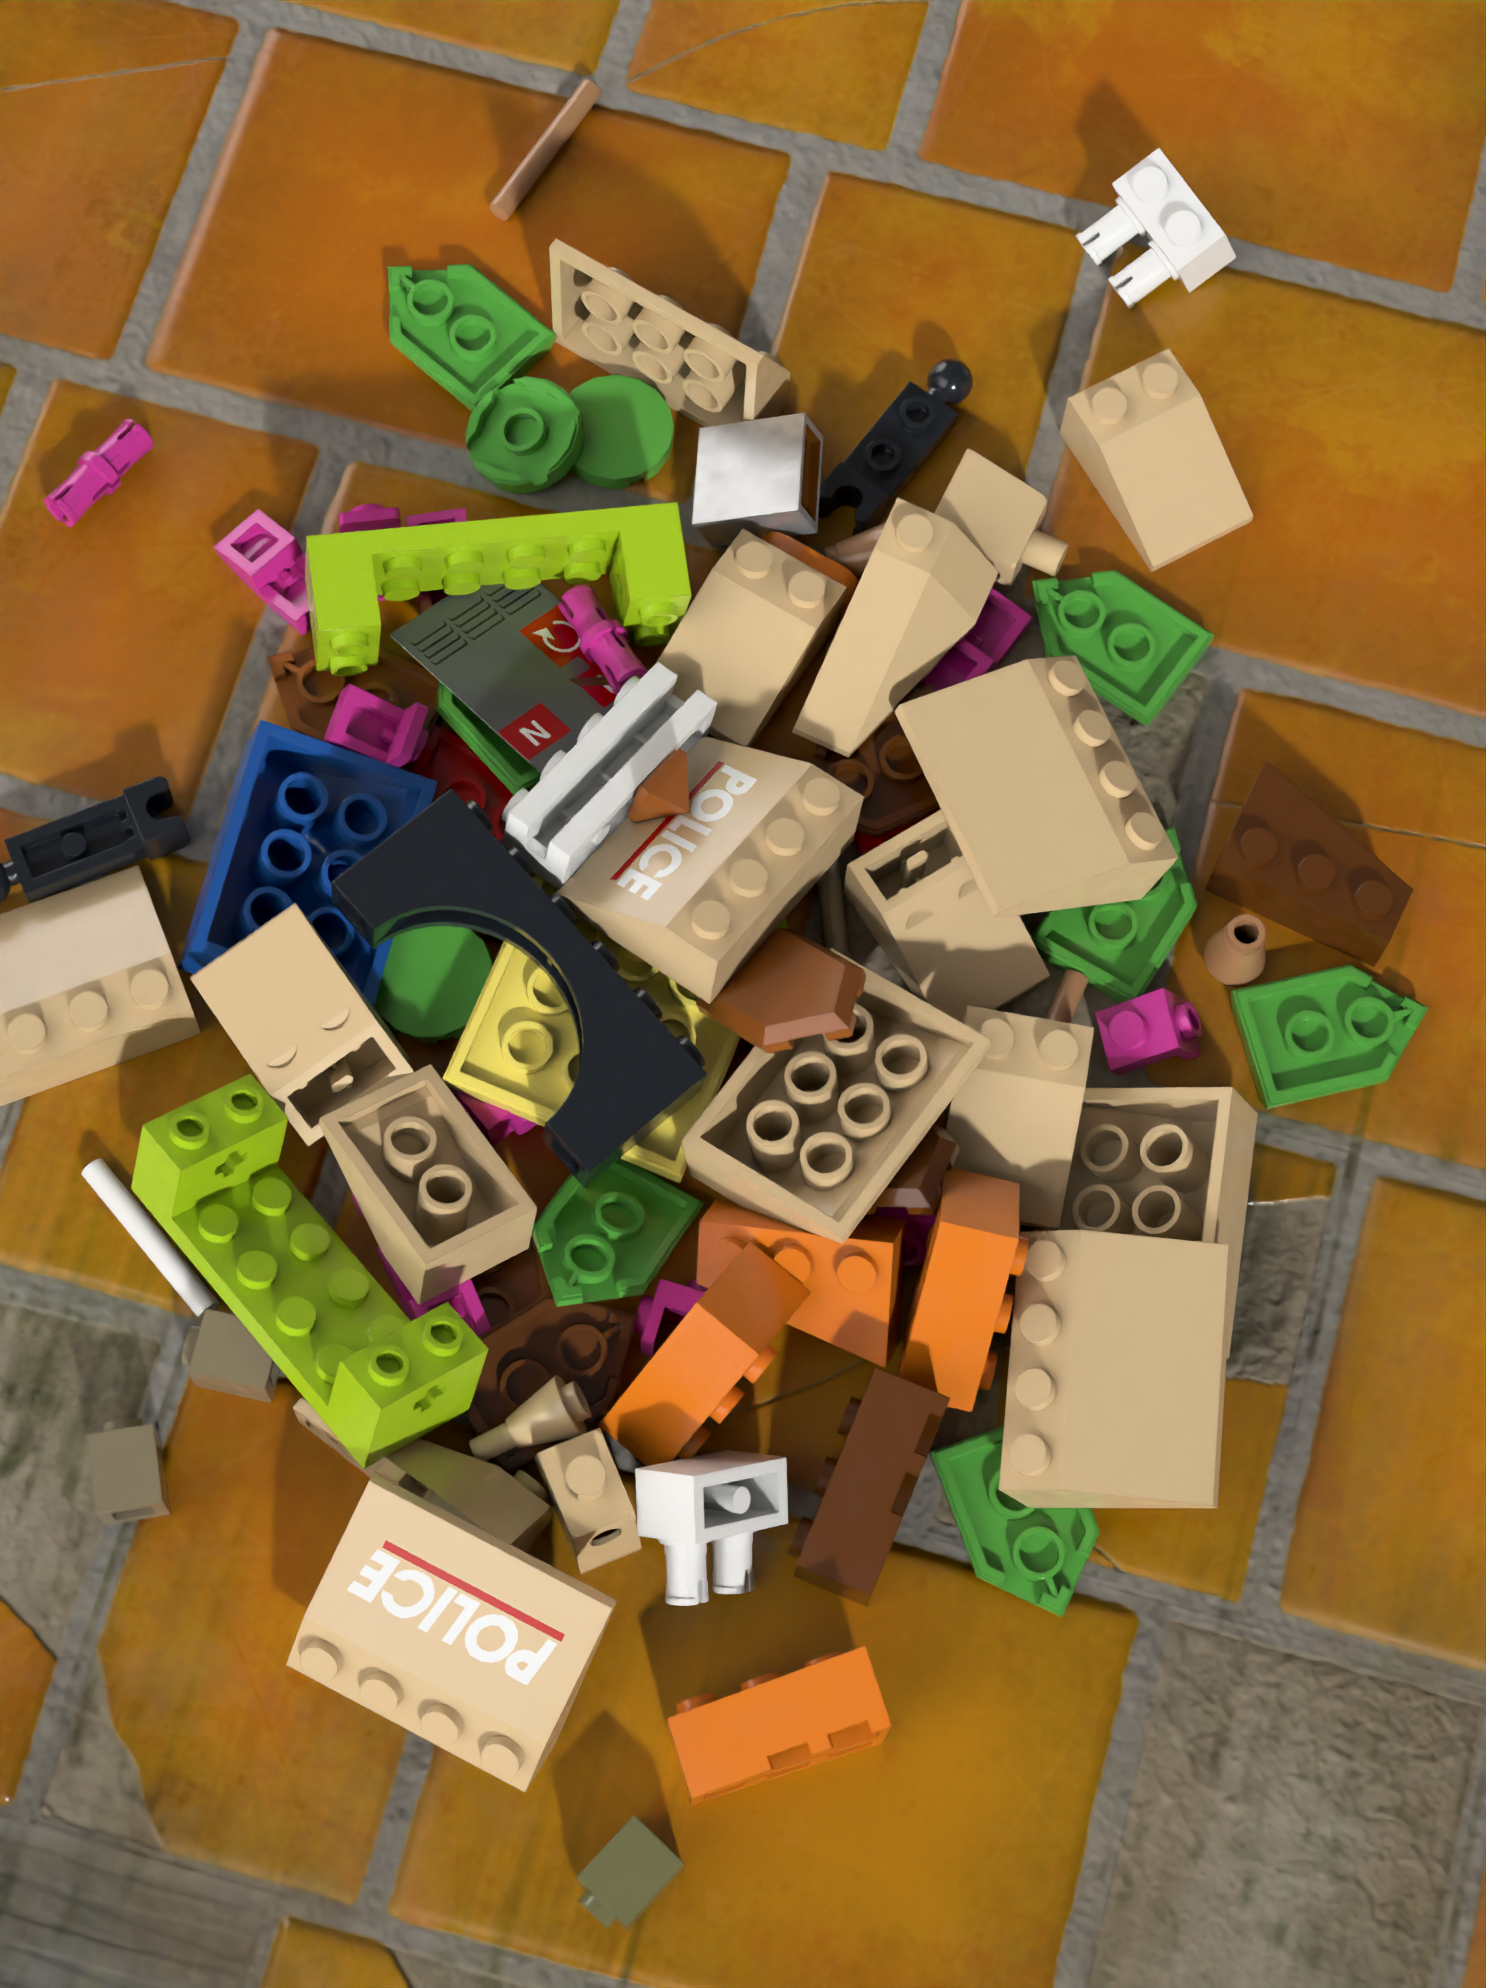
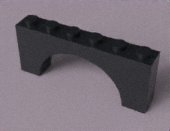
[332,788,707,1188]

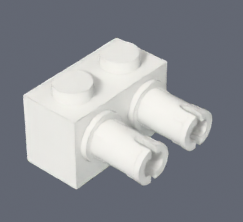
[1076,148,1236,309]
[635,1450,788,1606]

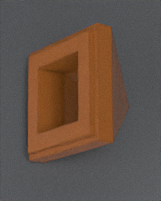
[627,748,690,823]

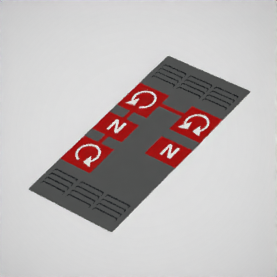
[391,584,713,773]

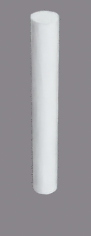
[81,1158,220,1319]

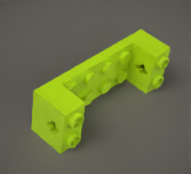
[305,502,692,676]
[131,1073,489,1469]

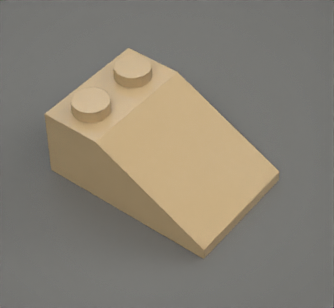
[1059,348,1253,572]
[657,529,847,748]
[936,1005,1094,1231]
[319,1064,537,1305]

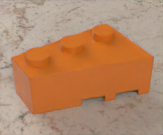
[896,1168,1029,1412]
[696,1198,907,1368]
[598,1241,811,1466]
[666,1646,892,1805]

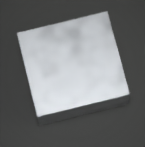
[692,413,823,547]

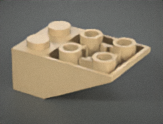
[843,810,1050,1022]
[190,902,414,1146]

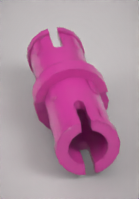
[44,419,154,527]
[559,584,648,695]

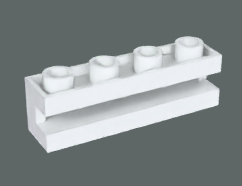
[501,662,717,890]

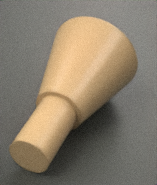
[469,1375,592,1462]

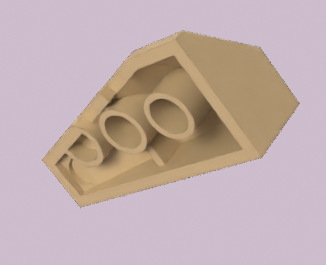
[792,497,999,757]
[293,1398,552,1552]

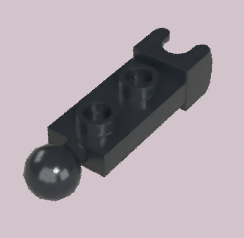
[818,358,973,536]
[0,776,190,903]

